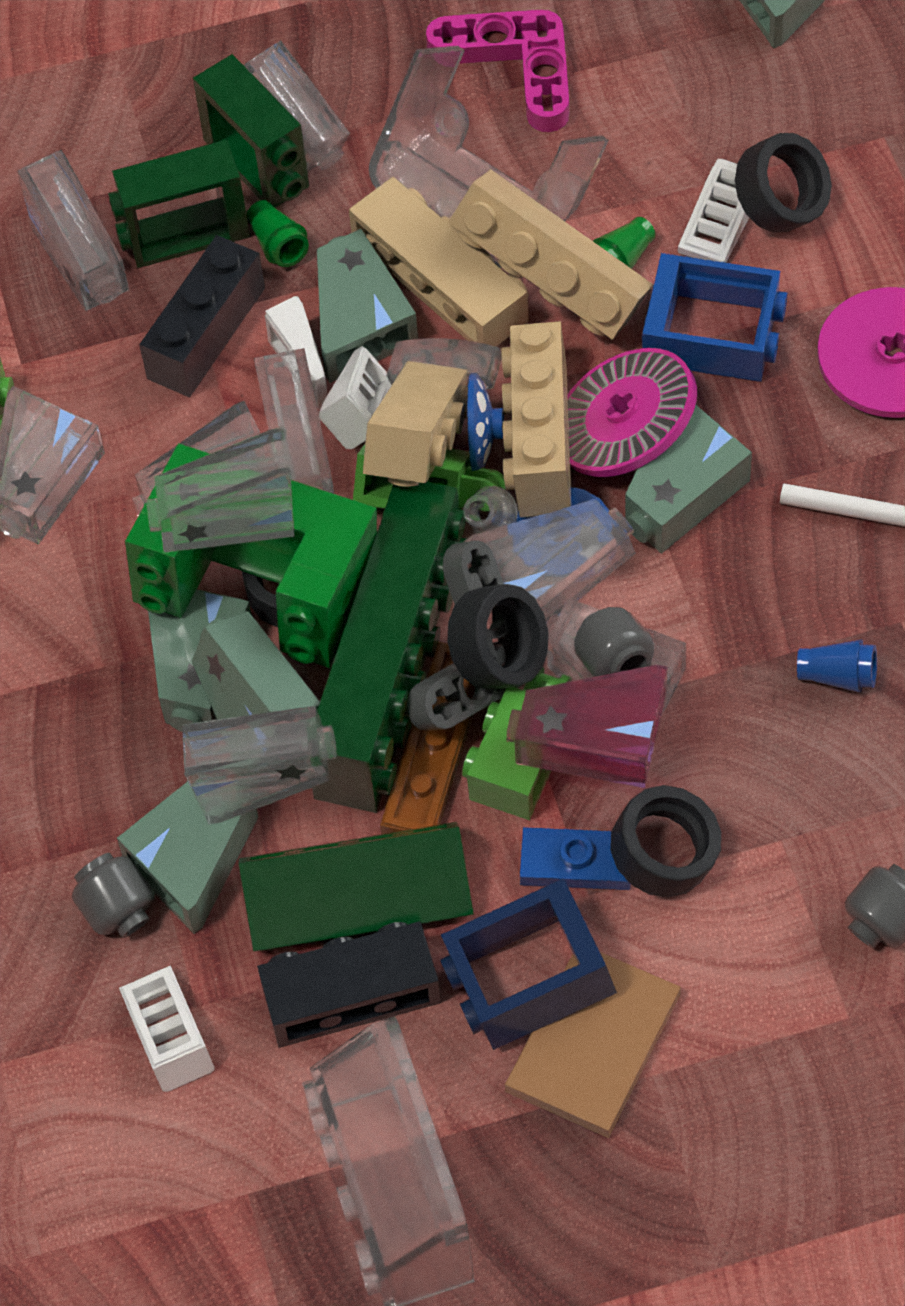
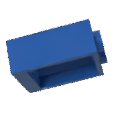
[642,253,788,382]

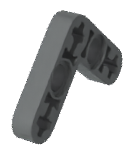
[407,540,522,731]

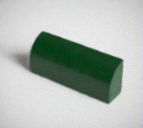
[239,822,474,952]

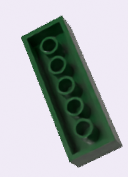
[305,482,468,813]

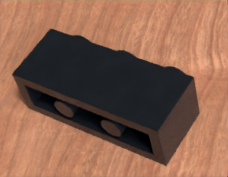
[139,235,265,398]
[257,921,441,1048]

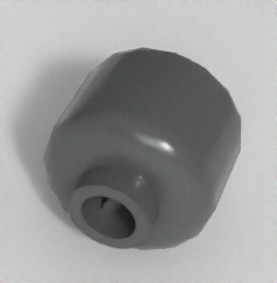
[574,607,655,687]
[72,852,155,938]
[845,864,905,949]

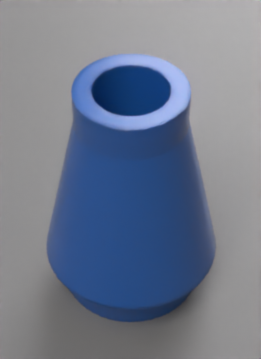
[797,639,877,693]

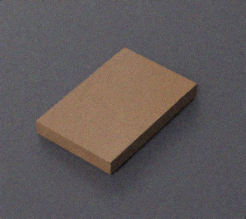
[505,952,681,1138]

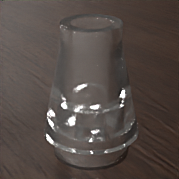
[463,486,518,539]

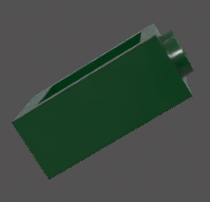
[193,54,310,208]
[108,140,250,269]

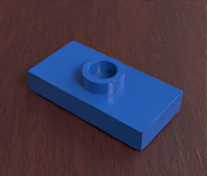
[520,827,631,890]

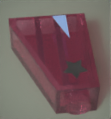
[506,665,668,788]

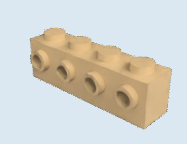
[448,169,654,339]
[349,177,529,356]
[501,321,572,518]
[363,361,468,487]

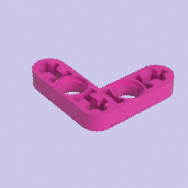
[426,10,570,132]

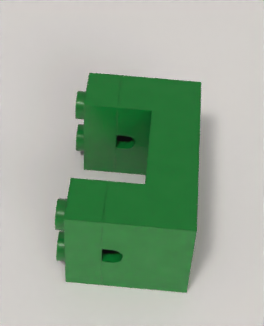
[125,443,377,668]

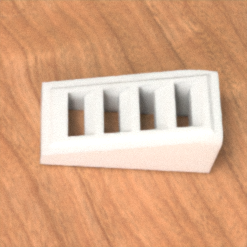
[678,159,749,263]
[265,296,327,409]
[319,346,394,449]
[119,966,214,1092]

